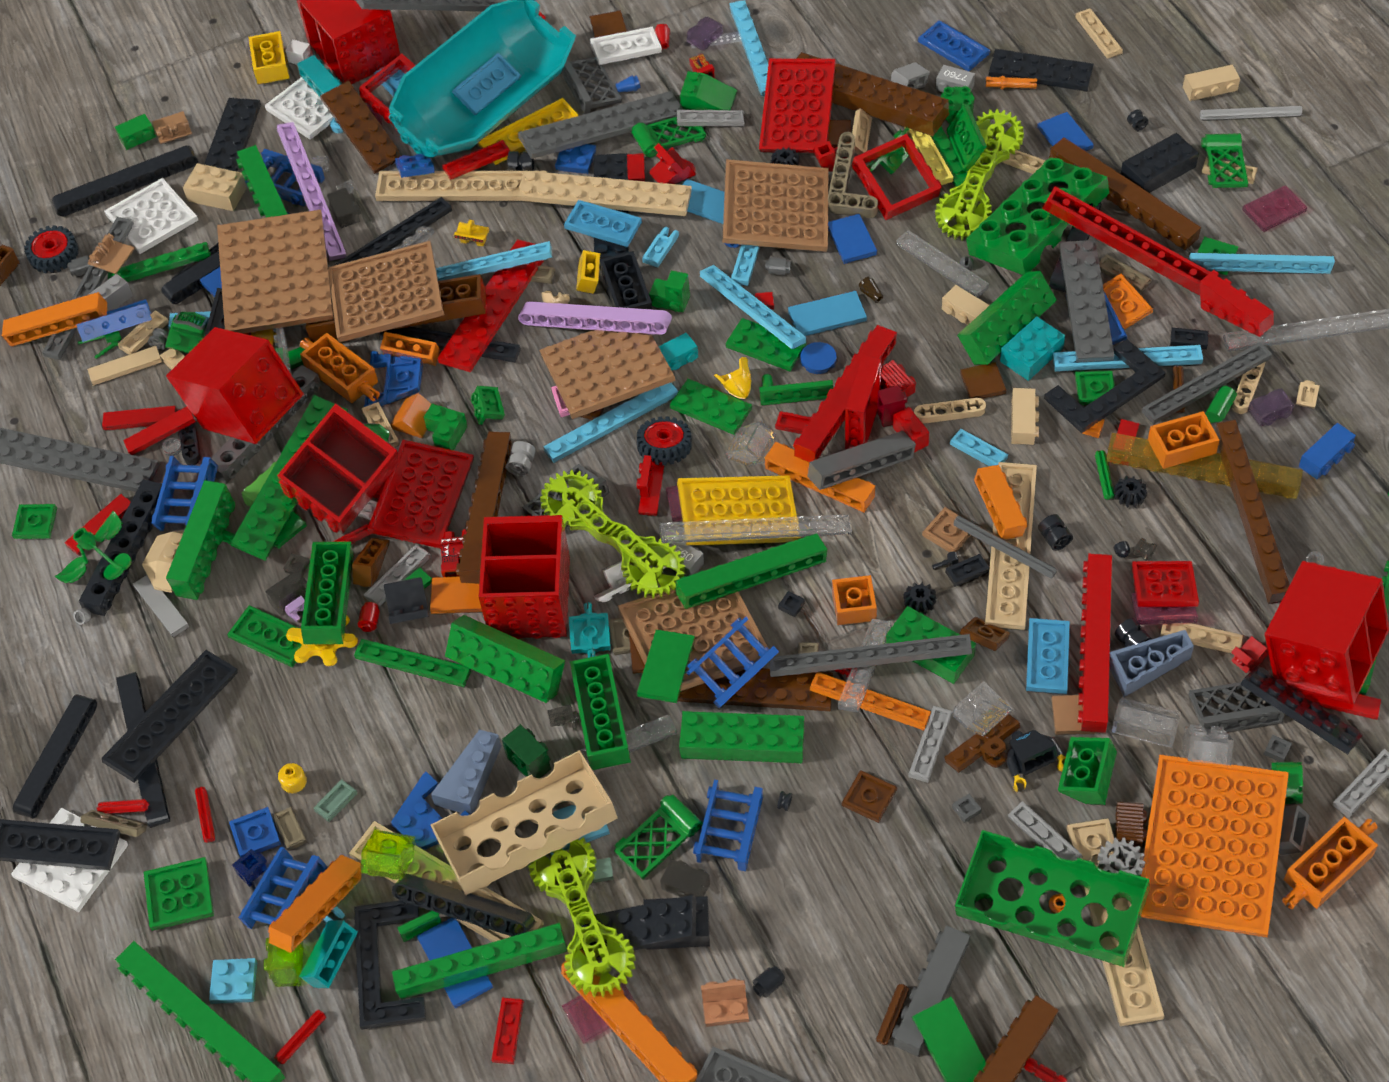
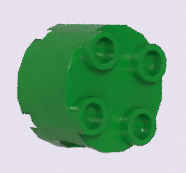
[941,86,974,124]
[1272,762,1303,804]

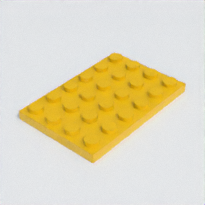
[677,475,801,545]

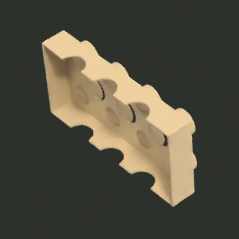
[430,750,618,895]

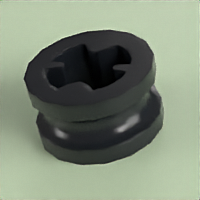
[777,791,792,811]

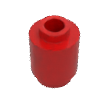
[357,602,380,632]

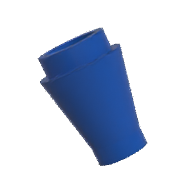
[616,75,641,93]

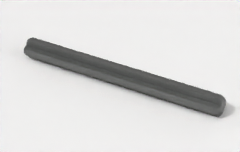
[953,516,1057,578]

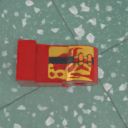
[689,54,715,79]

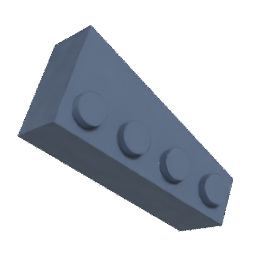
[1109,630,1194,697]
[431,729,501,815]

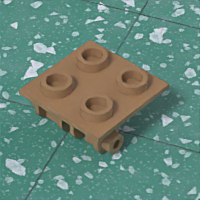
[152,111,192,144]
[87,233,135,274]

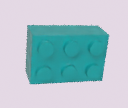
[1000,317,1065,381]

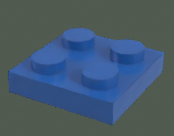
[555,144,596,174]
[395,154,435,178]
[229,807,281,859]

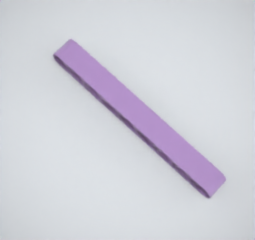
[518,302,672,335]

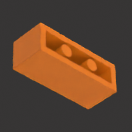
[380,332,440,366]

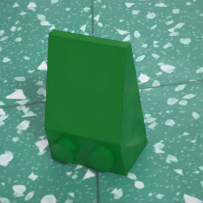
[680,71,737,110]

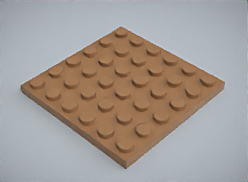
[722,159,828,252]
[328,241,444,343]
[539,330,675,419]
[618,588,768,691]

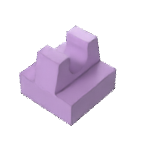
[285,596,305,622]

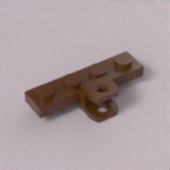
[944,712,1021,773]

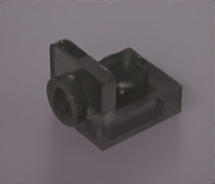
[547,704,579,731]

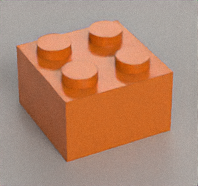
[832,575,877,625]

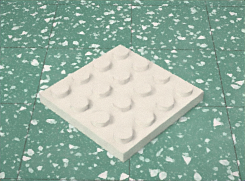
[265,77,334,140]
[104,178,198,254]
[11,808,129,912]

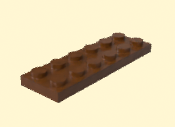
[320,81,403,174]

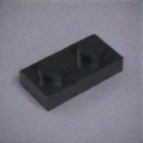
[1170,327,1209,350]
[945,554,990,587]

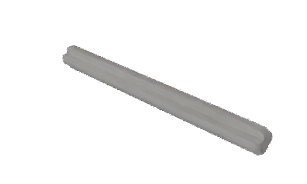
[1200,106,1303,120]

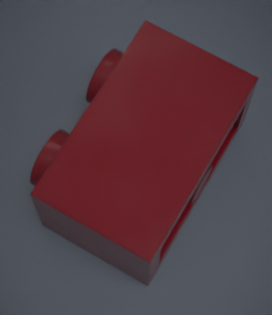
[877,386,907,427]

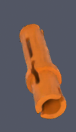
[986,76,1037,89]

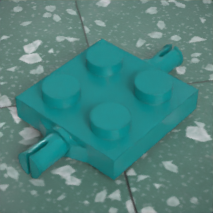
[569,602,611,658]

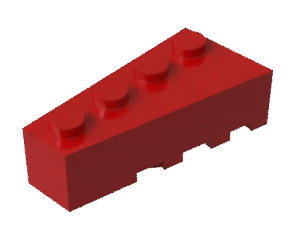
[1200,270,1274,337]

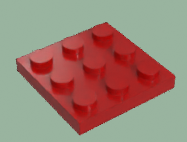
[1132,561,1199,607]

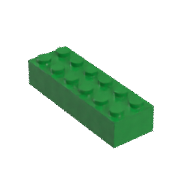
[957,271,1057,365]
[166,480,235,600]
[301,541,354,644]
[445,615,565,703]
[570,654,631,770]
[679,711,805,764]

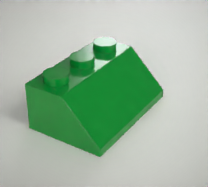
[1058,737,1117,805]

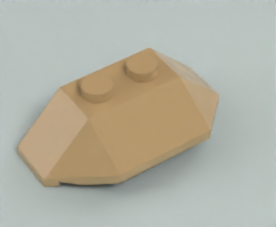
[142,530,184,593]

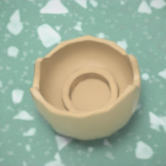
[542,291,570,304]

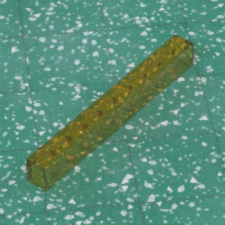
[1107,433,1303,499]

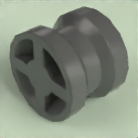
[148,328,169,350]

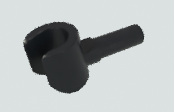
[932,552,958,569]

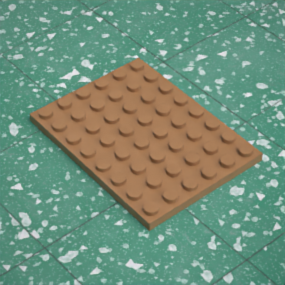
[217,209,334,334]

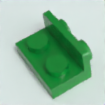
[471,386,505,425]

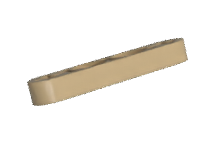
[1232,362,1265,414]
[914,398,986,424]

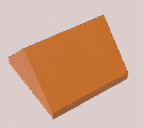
[390,393,431,438]

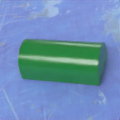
[1205,386,1238,423]

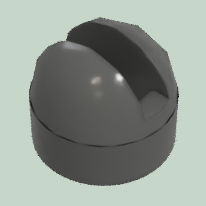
[959,256,974,271]

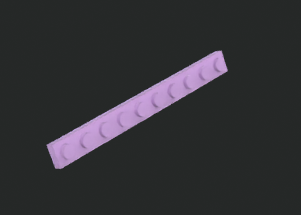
[277,122,346,261]

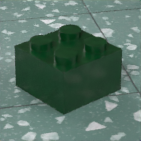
[502,724,551,778]

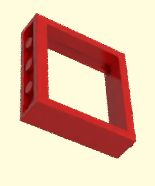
[359,54,416,133]
[851,134,942,220]
[845,356,881,450]

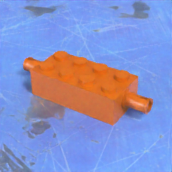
[300,333,380,404]
[1282,816,1378,909]

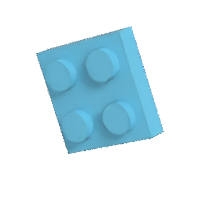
[209,958,257,1004]

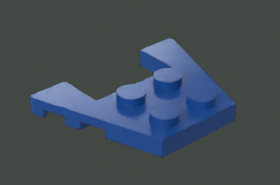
[364,351,423,407]
[391,772,469,850]

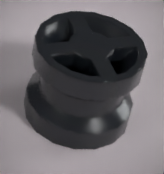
[1127,109,1149,131]

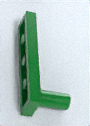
[759,374,834,406]

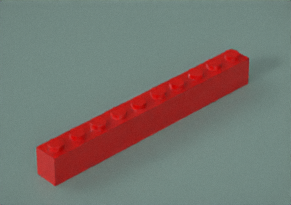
[1042,186,1210,295]
[793,325,897,462]
[1077,553,1112,733]

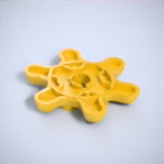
[286,615,358,666]

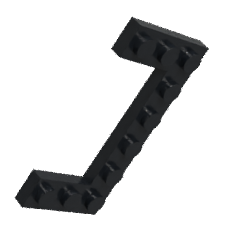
[1044,339,1166,433]
[354,900,426,1030]

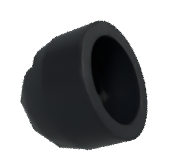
[1113,541,1130,558]

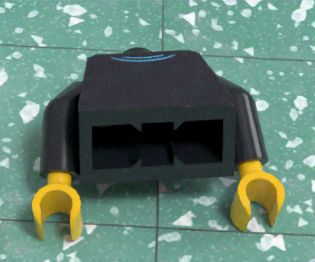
[1007,730,1066,792]

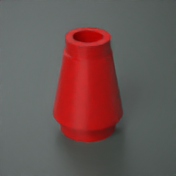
[654,23,670,49]

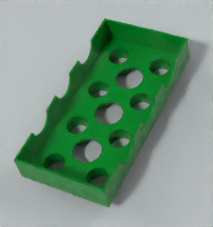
[966,157,1109,275]
[955,830,1150,967]

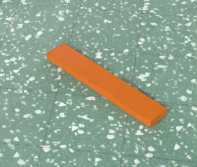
[810,672,931,731]

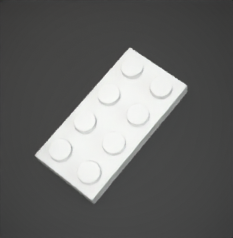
[590,27,662,65]

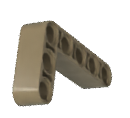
[828,132,878,218]

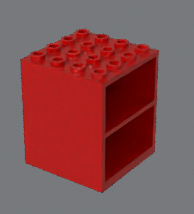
[297,0,400,85]
[166,327,304,444]
[277,403,399,534]
[479,515,570,639]
[1265,561,1389,705]

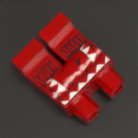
[441,529,467,577]

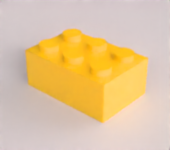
[248,31,290,84]

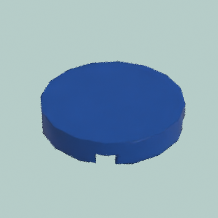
[800,342,837,374]

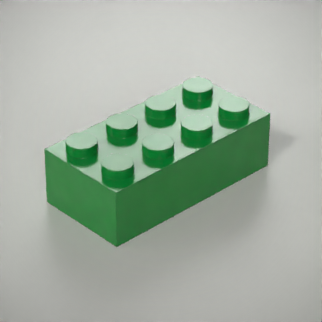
[886,606,976,684]

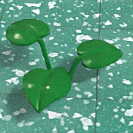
[55,511,132,583]

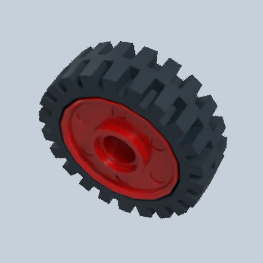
[24,225,79,273]
[637,416,692,465]

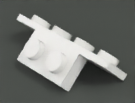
[594,553,666,603]

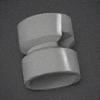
[506,441,536,476]

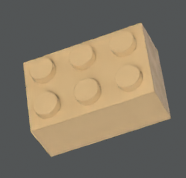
[183,164,247,211]

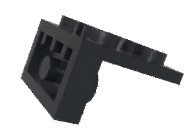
[384,577,429,624]

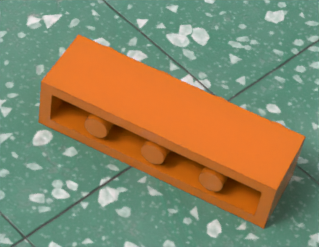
[974,465,1027,540]

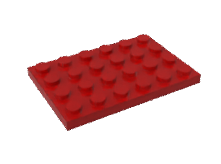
[759,58,836,153]
[367,440,474,549]

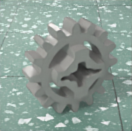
[1097,838,1145,875]

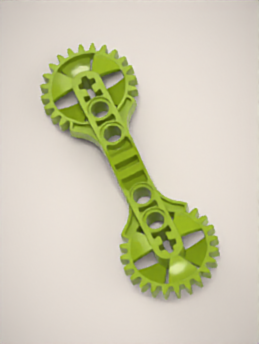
[935,109,1024,241]
[540,470,685,599]
[528,837,636,997]

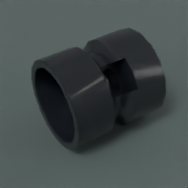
[508,151,534,171]
[1038,514,1073,551]
[1114,618,1152,647]

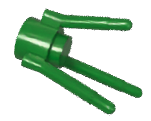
[78,331,122,359]

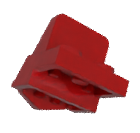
[650,143,696,184]

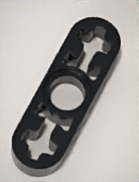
[179,423,201,465]

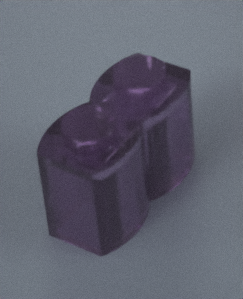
[687,16,723,51]
[1248,388,1294,426]

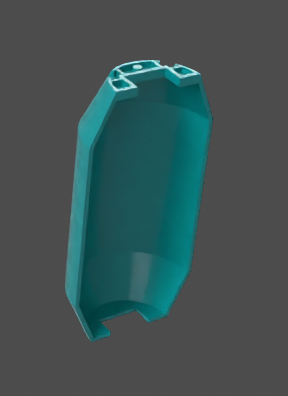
[389,0,576,157]

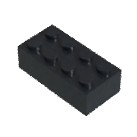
[1121,132,1199,193]
[600,251,652,310]

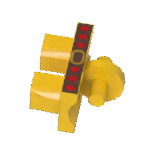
[454,220,489,246]

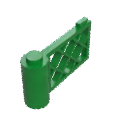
[631,117,706,158]
[1201,133,1248,188]
[614,795,703,880]

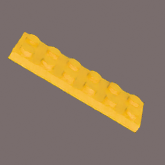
[478,98,579,165]

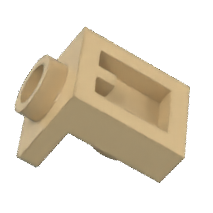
[1295,381,1319,408]

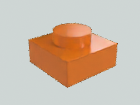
[1082,419,1105,438]

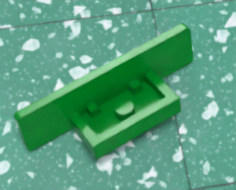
[867,127,909,175]

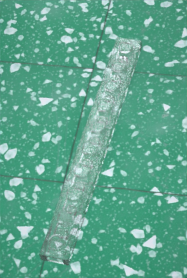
[1223,309,1389,352]
[659,514,852,543]

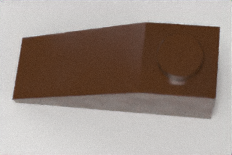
[352,538,389,587]

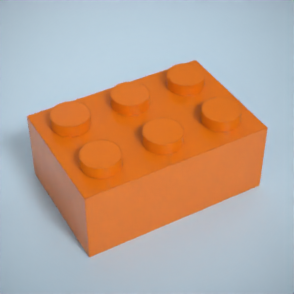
[1148,411,1220,469]

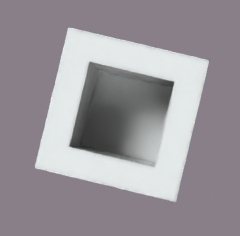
[285,40,313,64]

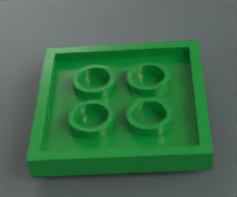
[143,857,214,931]

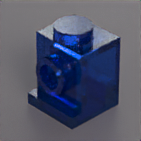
[232,849,268,887]

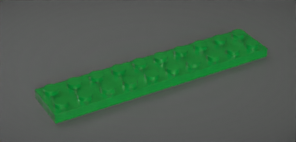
[231,395,348,561]

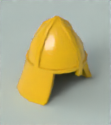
[714,357,751,399]

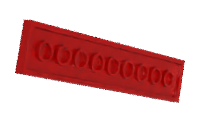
[438,239,544,373]

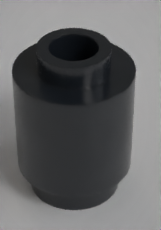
[752,966,785,998]

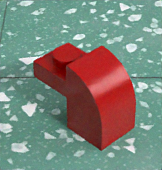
[813,141,848,172]
[1231,636,1269,673]

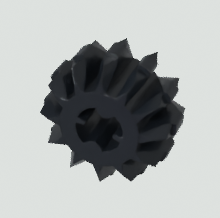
[771,147,800,166]
[1114,475,1147,508]
[903,581,937,615]

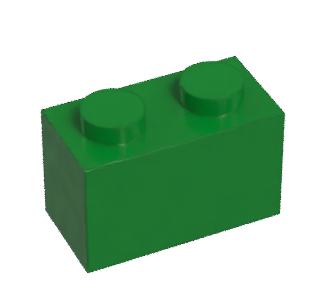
[115,113,156,150]

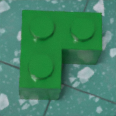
[649,270,690,313]
[424,404,468,450]

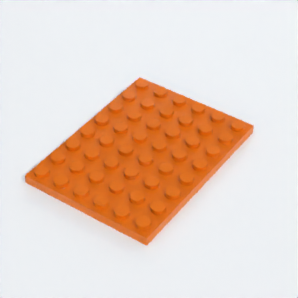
[1141,755,1289,938]

